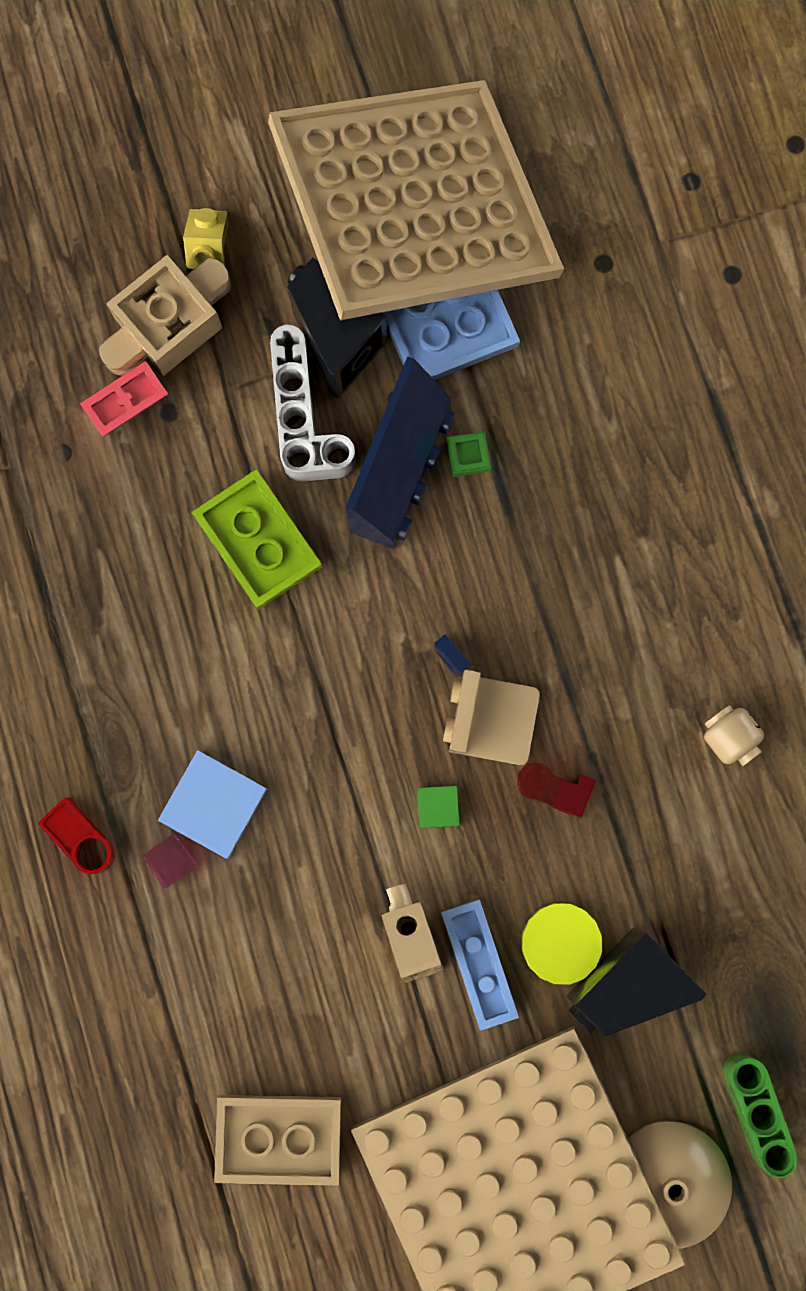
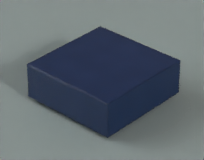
[434,634,471,677]

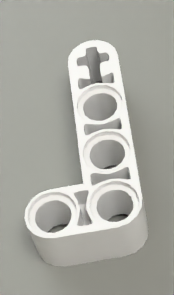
[270,324,356,482]

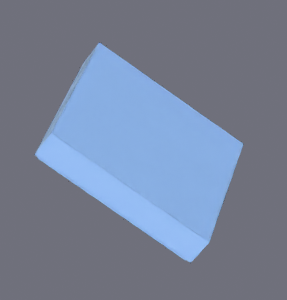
[158,750,268,859]

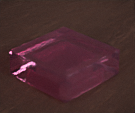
[141,833,199,889]

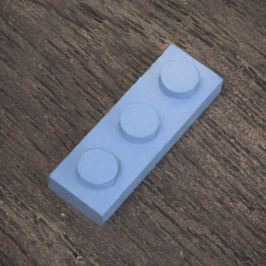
[441,899,519,1031]

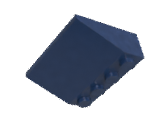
[346,356,455,549]

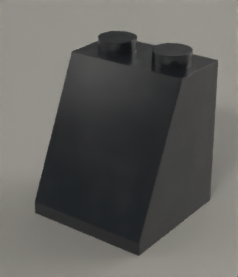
[287,257,387,399]
[566,927,707,1037]

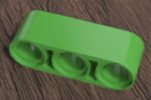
[723,1052,798,1179]

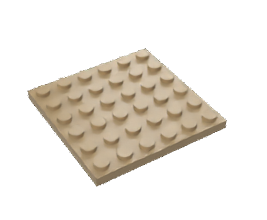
[268,80,564,320]
[351,1026,685,1291]

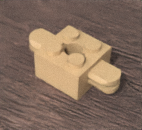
[99,255,231,376]

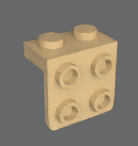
[443,670,540,766]

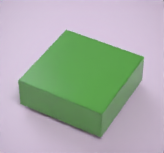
[446,431,491,478]
[417,786,459,828]

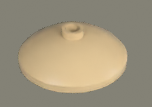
[627,1120,732,1249]

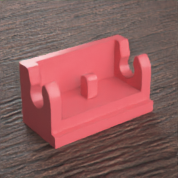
[80,361,168,437]

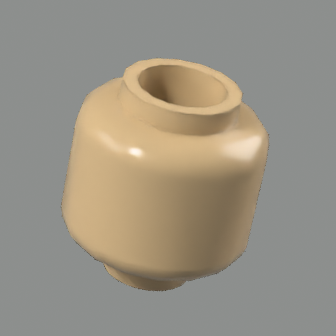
[704,705,764,766]

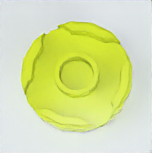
[522,903,602,985]

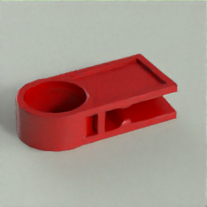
[37,797,115,874]

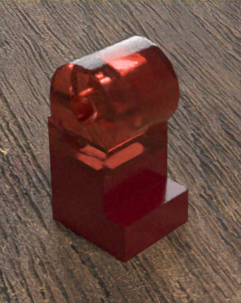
[516,762,596,819]

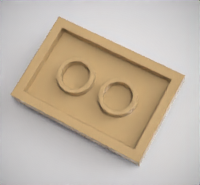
[214,1095,341,1186]

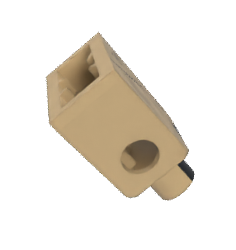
[382,884,444,983]

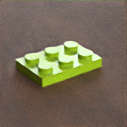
[192,469,323,610]

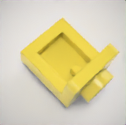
[183,208,228,269]

